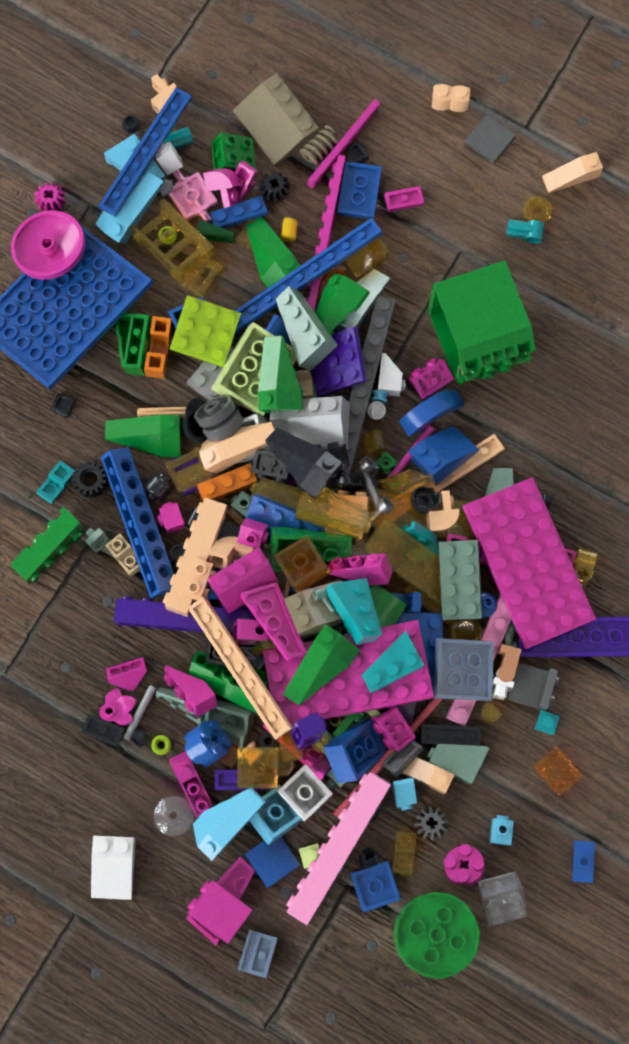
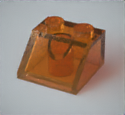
[274,535,331,593]

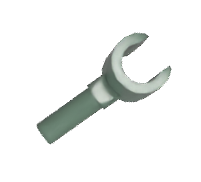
[312,587,335,613]

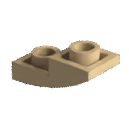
[105,534,140,577]

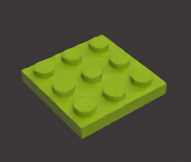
[169,295,241,367]

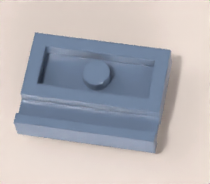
[238,930,277,978]

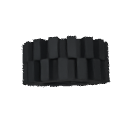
[72,461,108,498]

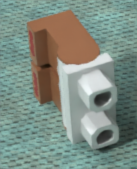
[492,644,521,700]

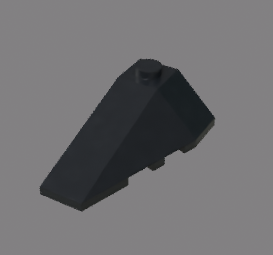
[265,428,342,499]

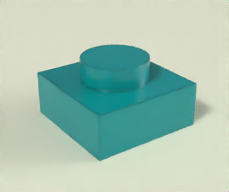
[534,710,560,736]

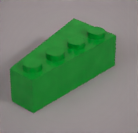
[10,506,84,584]
[189,651,269,714]

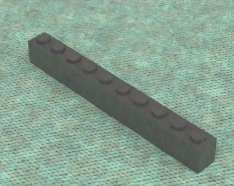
[341,296,396,477]

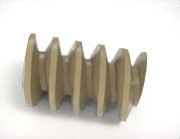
[299,125,338,165]

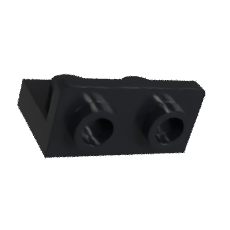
[251,450,293,484]

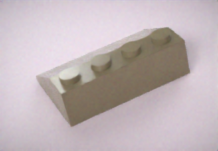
[233,73,319,166]

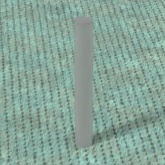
[123,685,157,741]

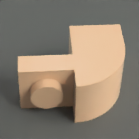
[151,74,177,114]
[426,490,459,533]
[209,536,254,569]

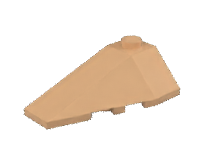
[199,422,275,474]

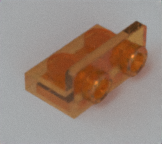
[534,746,583,795]

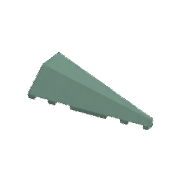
[156,687,255,751]

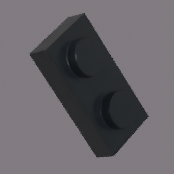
[81,714,126,748]

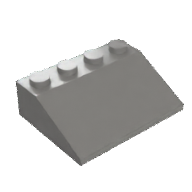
[270,396,350,449]

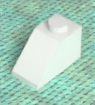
[378,353,406,397]

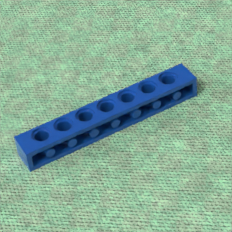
[101,447,174,598]

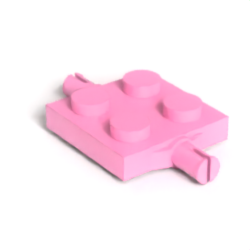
[169,169,218,223]

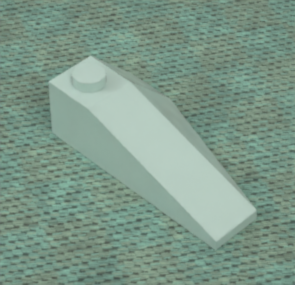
[334,269,390,332]

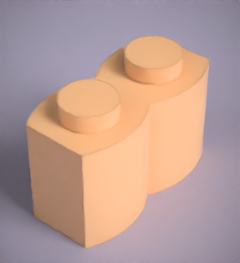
[432,84,470,112]

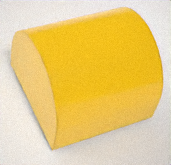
[280,217,298,242]

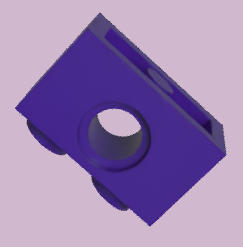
[290,712,327,751]

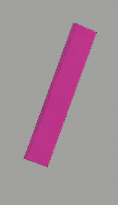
[307,99,380,189]

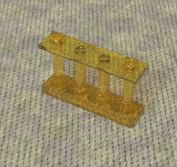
[131,199,215,283]

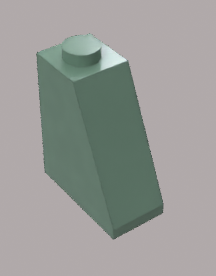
[427,744,489,785]

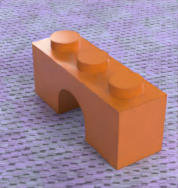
[144,316,173,379]
[197,464,258,502]

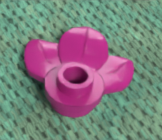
[99,688,137,725]

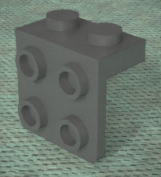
[508,663,560,711]

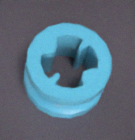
[371,390,389,404]

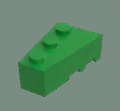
[115,313,152,376]

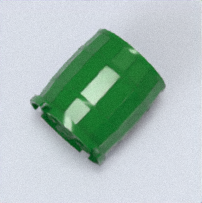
[393,892,480,979]

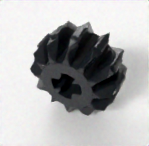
[259,171,290,204]

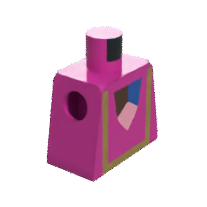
[233,619,270,645]

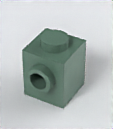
[230,491,252,520]

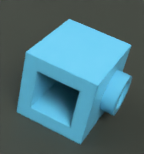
[489,815,514,846]

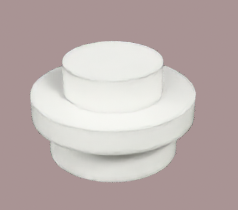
[367,401,386,420]

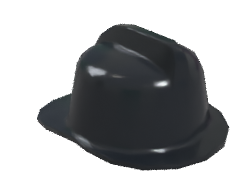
[180,398,207,443]
[319,470,364,497]

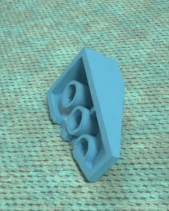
[96,171,164,244]
[193,787,266,861]

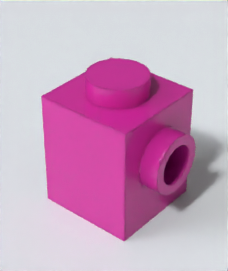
[157,502,185,534]
[237,518,269,548]

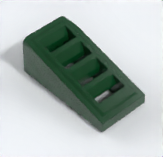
[197,220,235,244]

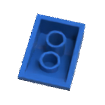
[408,426,479,486]
[323,717,387,783]

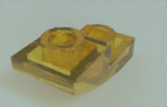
[392,831,417,876]

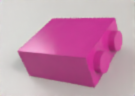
[187,879,252,944]

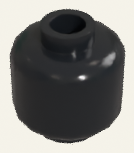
[144,472,173,501]

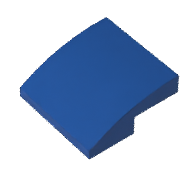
[245,837,300,888]

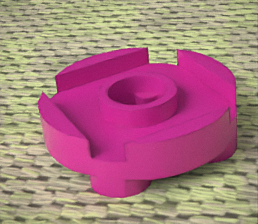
[444,844,485,886]

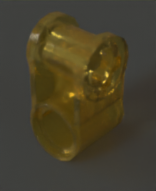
[574,547,598,587]

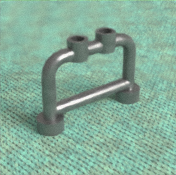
[346,456,394,530]

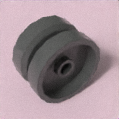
[194,395,244,441]

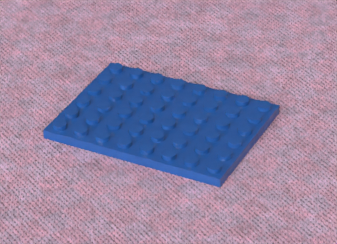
[0,225,154,390]

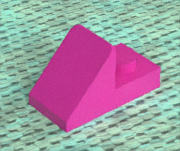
[235,161,258,203]

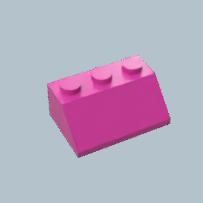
[207,547,278,614]

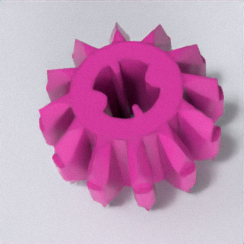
[34,182,66,211]

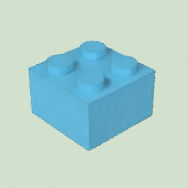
[249,785,302,846]

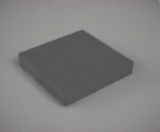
[465,115,516,164]

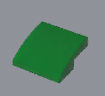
[370,585,407,627]

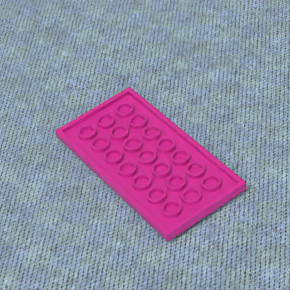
[462,477,596,650]
[263,620,434,726]

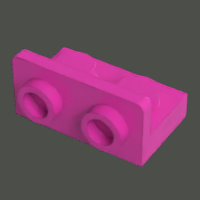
[407,358,454,399]
[371,706,416,752]

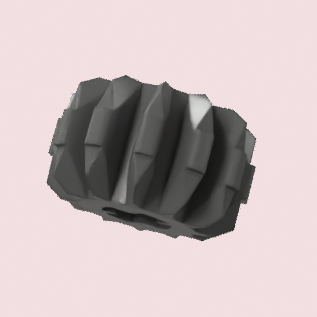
[414,806,448,841]

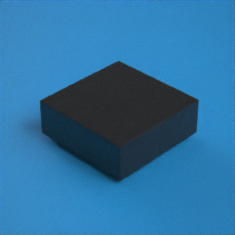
[50,393,76,418]

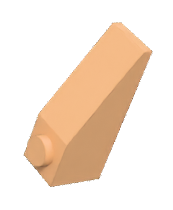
[542,152,603,193]
[401,757,454,794]

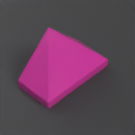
[106,657,147,692]

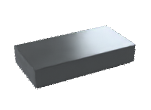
[382,740,424,778]

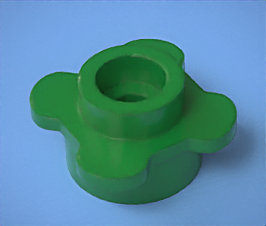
[375,452,398,475]

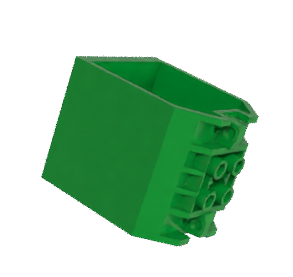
[428,260,536,385]

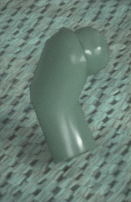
[504,622,518,648]

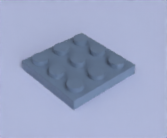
[434,638,494,701]

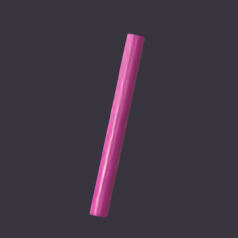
[383,426,435,488]

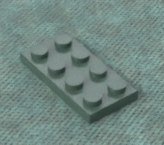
[439,540,482,620]

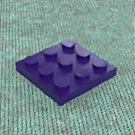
[312,326,367,398]

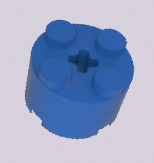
[184,720,232,767]

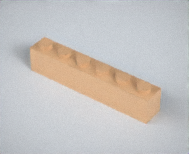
[163,498,228,617]

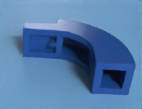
[399,389,465,437]

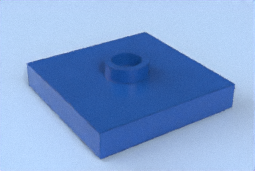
[350,861,401,913]

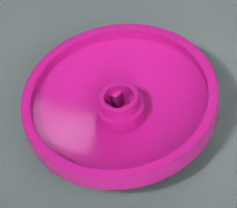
[11,210,85,280]

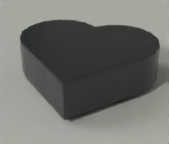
[346,142,369,164]

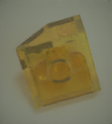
[237,747,280,789]

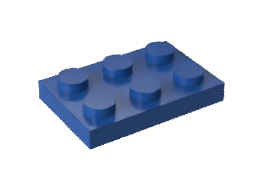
[337,162,382,220]

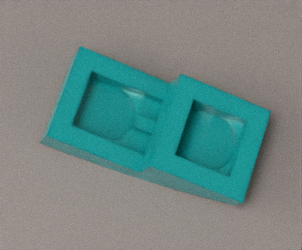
[37,461,75,504]

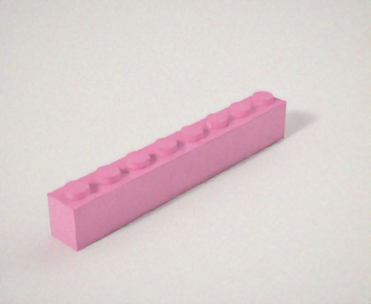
[287,772,392,925]

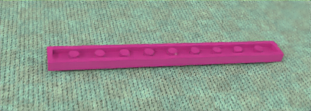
[306,155,346,313]

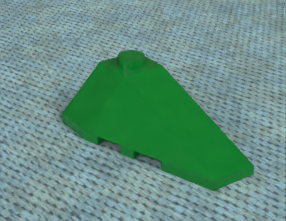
[258,336,303,413]

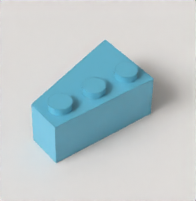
[104,134,166,180]

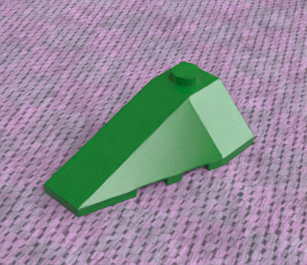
[246,217,301,288]
[316,274,370,336]
[105,415,181,458]
[270,527,352,573]
[282,624,360,706]

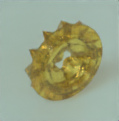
[523,196,552,224]

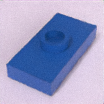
[572,841,595,883]

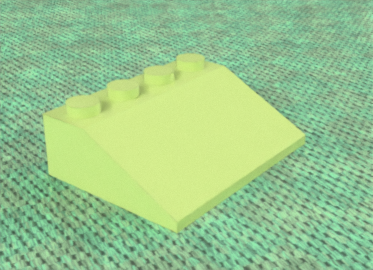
[211,322,297,416]

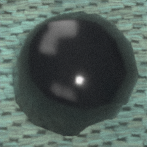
[411,486,441,514]

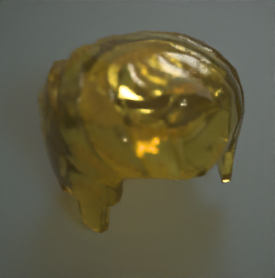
[449,619,482,641]

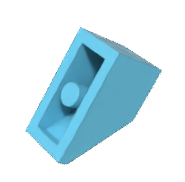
[392,778,417,811]

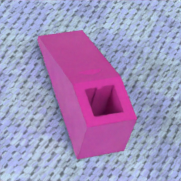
[326,553,393,586]
[164,666,217,718]
[169,751,214,817]

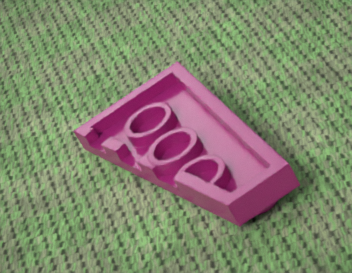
[240,582,307,661]
[186,856,255,945]

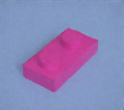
[384,186,424,213]

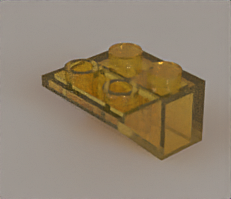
[345,237,389,278]

